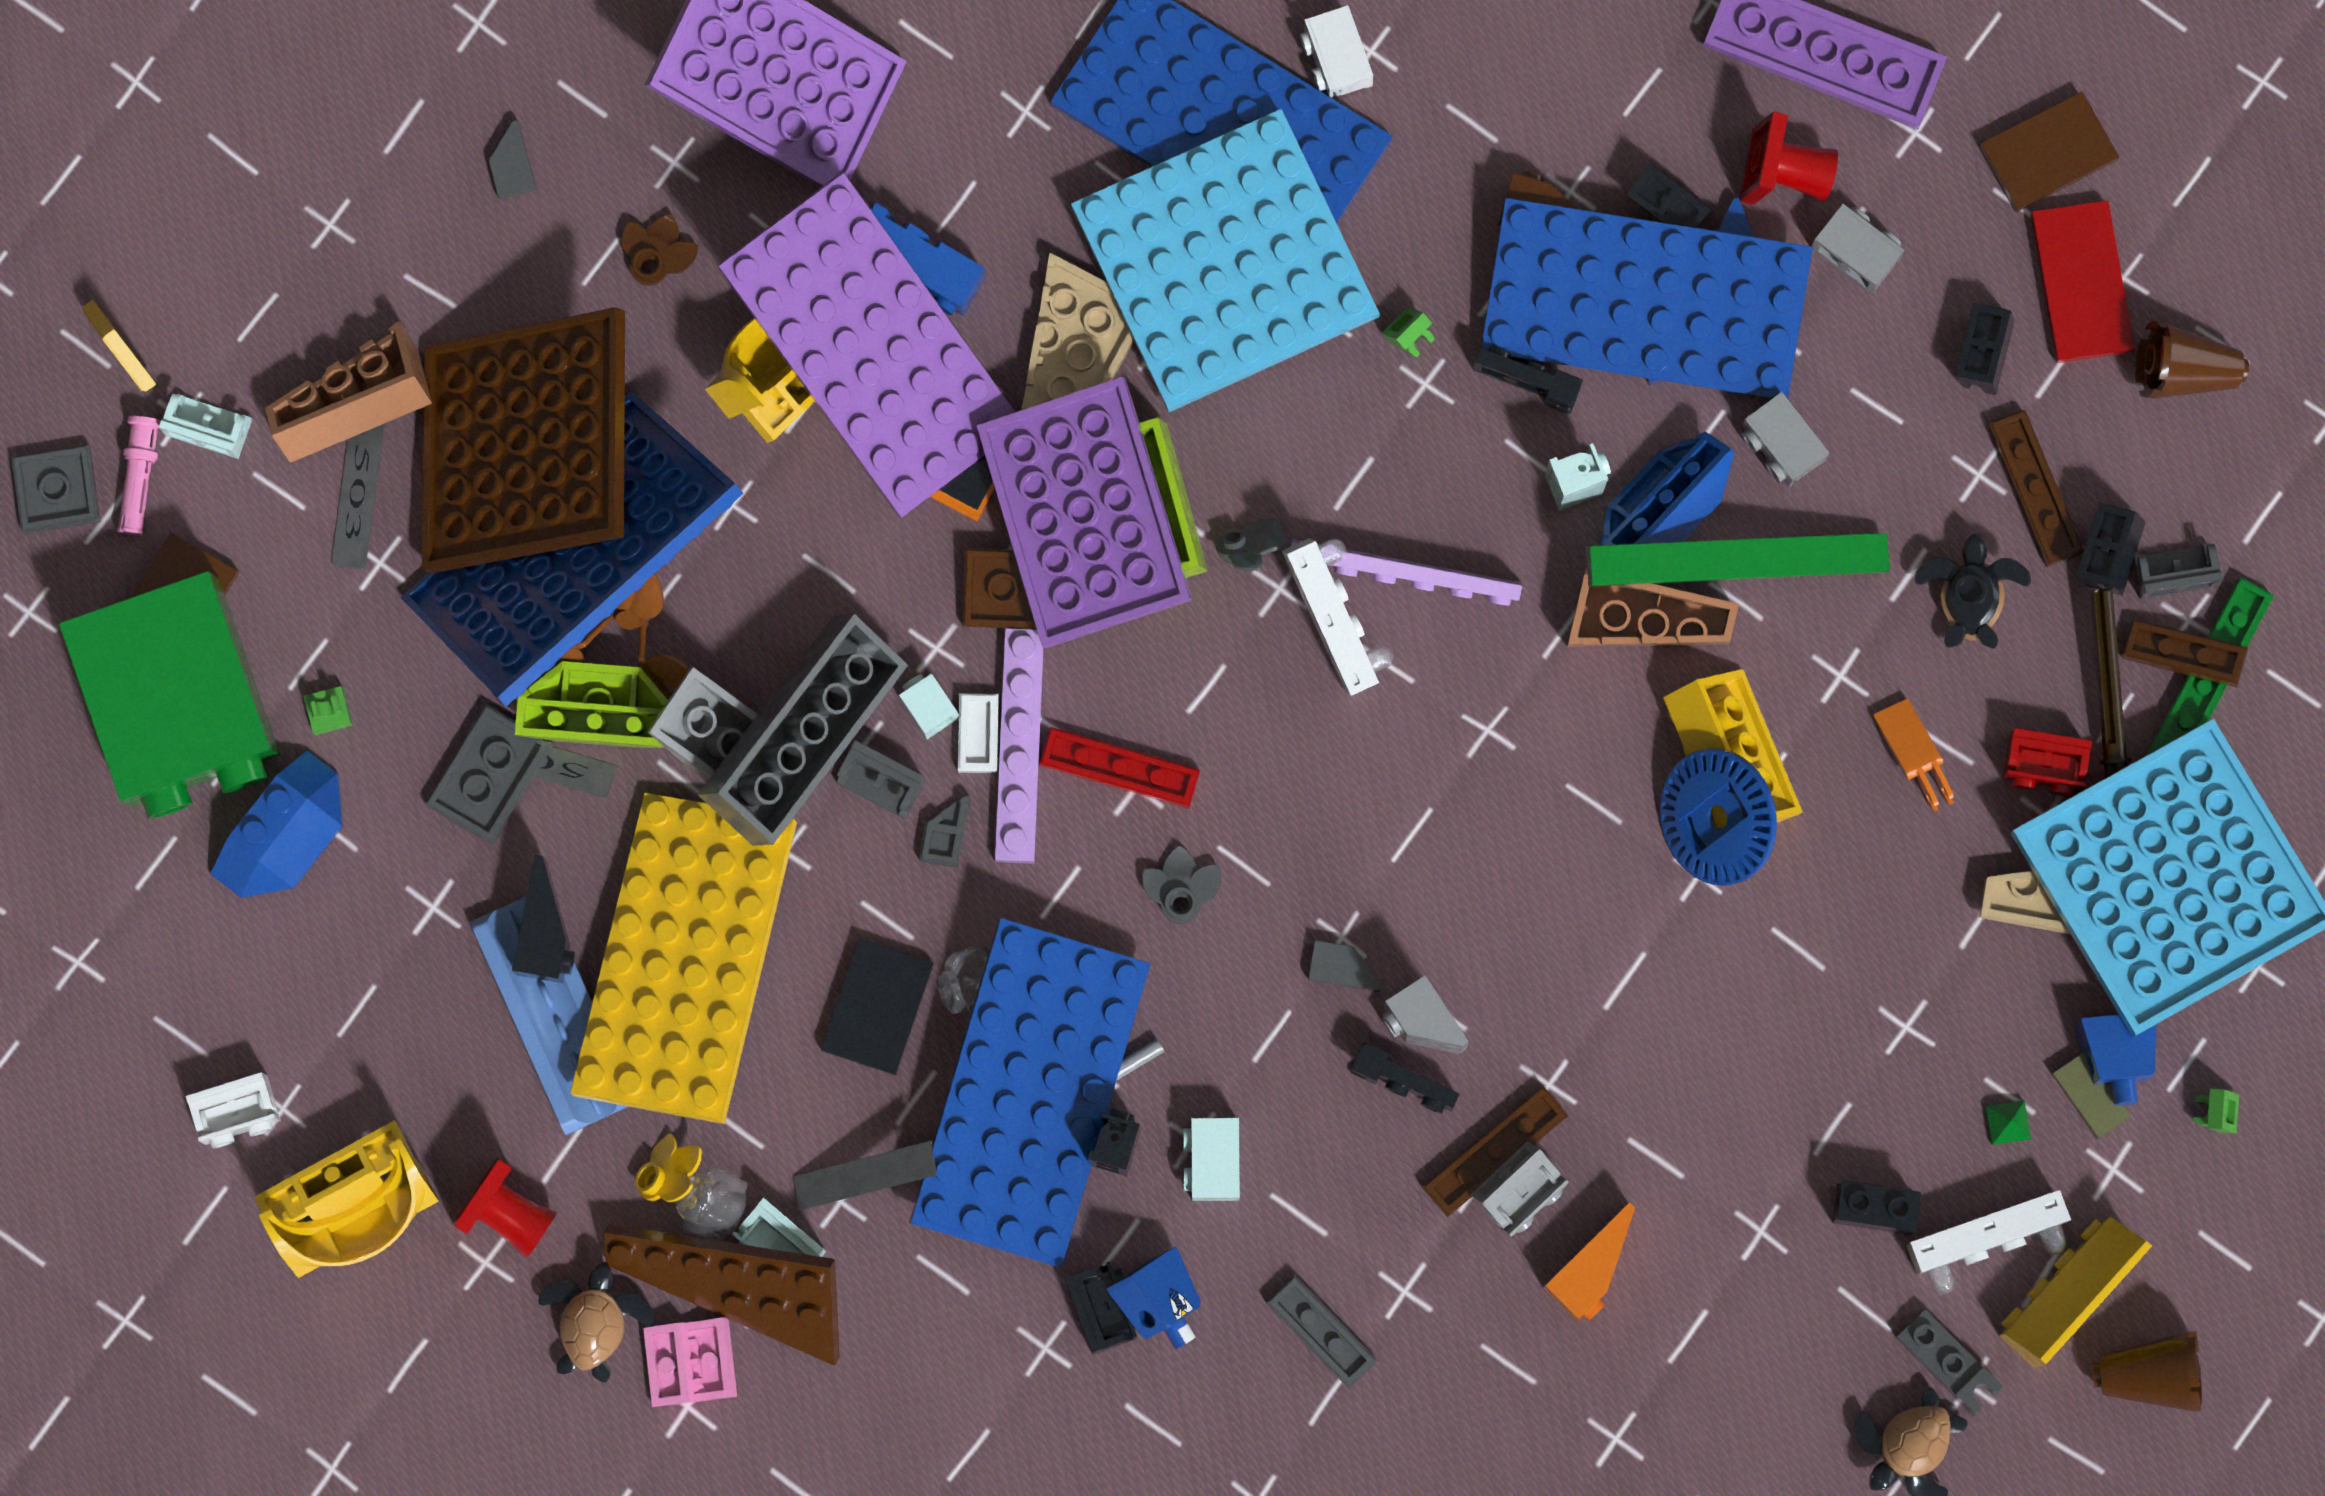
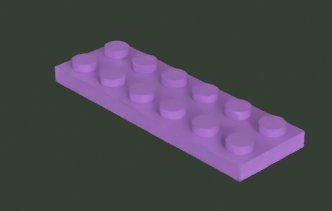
[1703,0,1947,130]

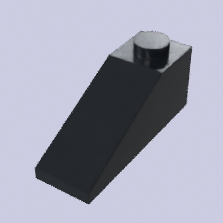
[512,855,575,983]

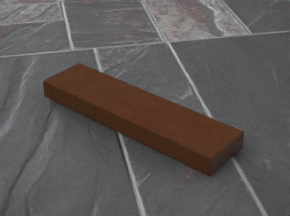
[1987,409,2084,567]
[1422,1086,1568,1218]

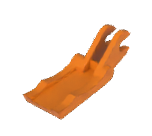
[1871,698,1954,812]

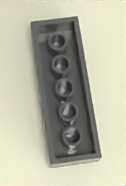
[697,613,908,846]

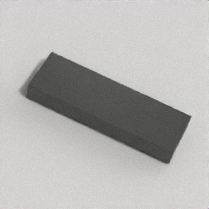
[1266,1275,1378,1389]

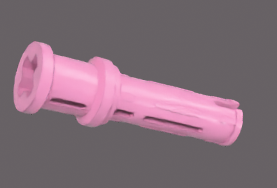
[117,416,161,536]

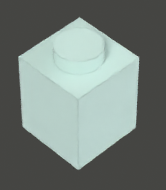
[899,674,959,739]

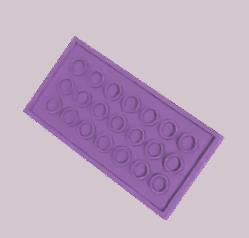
[716,173,1015,518]

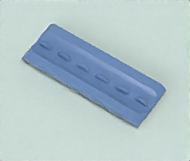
[470,896,628,1135]

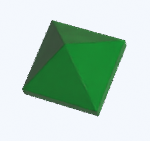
[1985,1100,2031,1145]

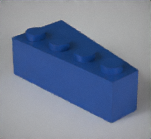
[857,191,986,316]

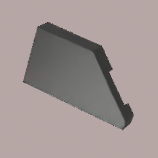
[489,120,537,200]
[1308,941,1381,992]

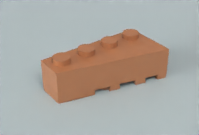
[265,321,432,463]
[1567,568,1739,647]

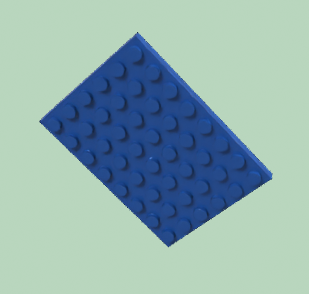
[400,391,743,707]

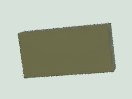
[2051,1052,2131,1139]

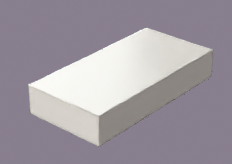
[958,693,999,773]

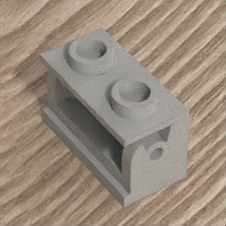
[1812,204,1905,295]
[1742,392,1830,488]
[1470,1141,1569,1237]

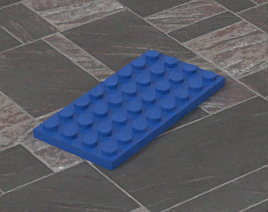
[1051,0,1393,224]
[1481,198,1813,399]
[909,918,1151,1268]

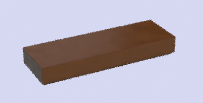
[2122,619,2248,688]

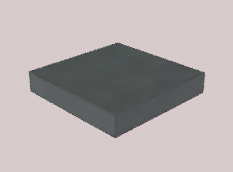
[11,445,101,535]

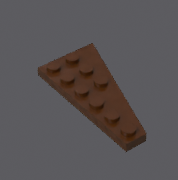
[604,1224,840,1366]

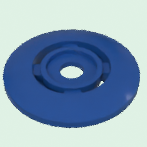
[1660,748,1777,886]

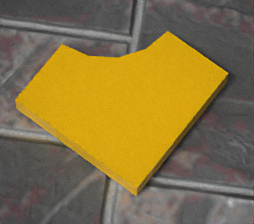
[82,299,156,392]

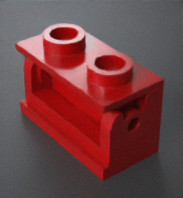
[2002,728,2092,797]

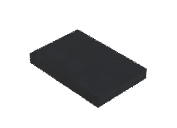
[821,939,934,1076]

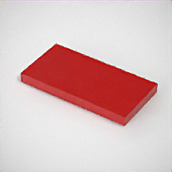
[2031,200,2135,363]

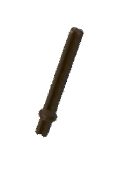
[2090,589,2131,779]

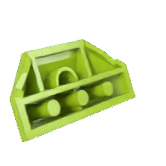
[514,661,668,748]

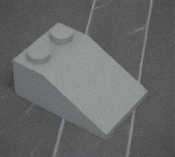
[647,667,758,782]

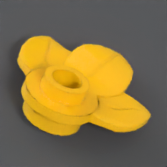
[635,1133,702,1202]

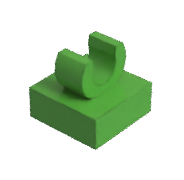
[1381,307,1434,357]
[304,686,353,735]
[2193,1089,2239,1134]

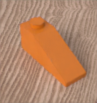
[1543,1202,1635,1322]

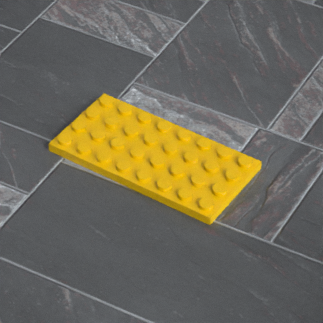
[570,793,797,1124]

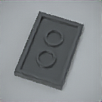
[425,705,554,845]

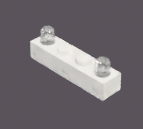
[1282,538,1394,696]
[1906,1190,2071,1294]

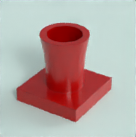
[1739,111,1838,206]
[452,1158,557,1258]

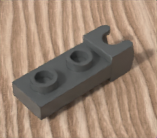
[1896,1309,2003,1417]

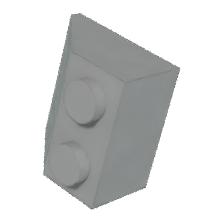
[1381,975,1469,1054]

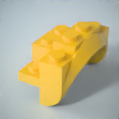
[705,318,815,443]
[254,1120,439,1278]

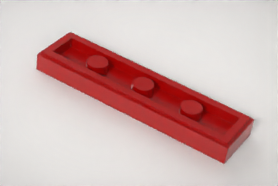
[1039,727,1200,809]

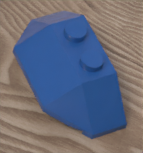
[1601,431,1734,546]
[210,751,343,898]

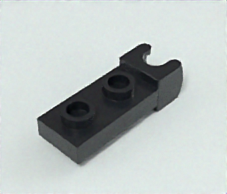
[1474,347,1583,414]
[1350,1042,1460,1114]

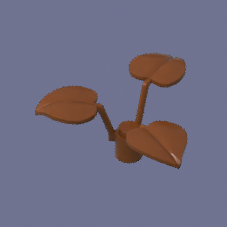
[547,573,689,699]

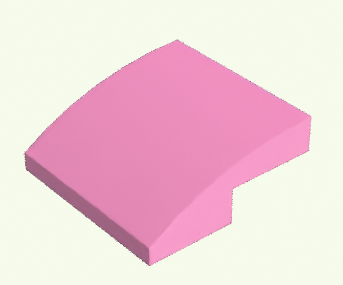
[643,1317,737,1407]

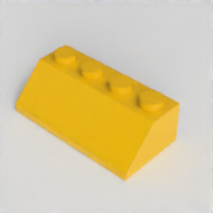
[1663,669,1803,829]
[1999,1217,2152,1368]

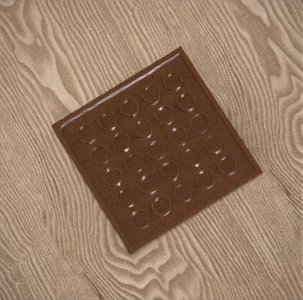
[422,307,625,573]

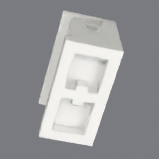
[1300,5,1373,99]
[186,1072,281,1148]

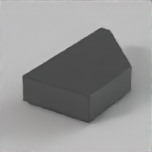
[919,795,970,868]

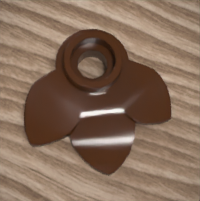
[622,214,698,286]

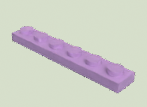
[1291,539,1522,606]
[995,628,1044,864]

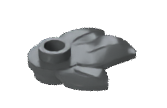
[1216,518,1290,571]
[1143,846,1221,924]

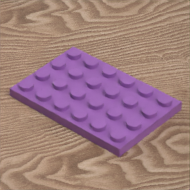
[644,0,907,188]
[976,376,1192,649]

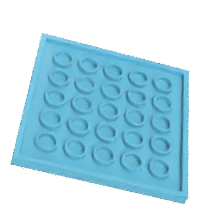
[1071,109,1380,413]
[2010,719,2325,1037]

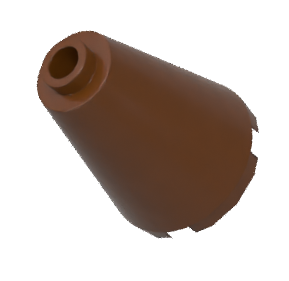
[2135,320,2249,399]
[2093,1331,2202,1412]

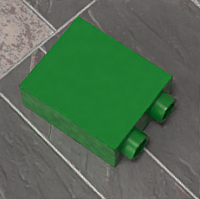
[59,571,280,819]

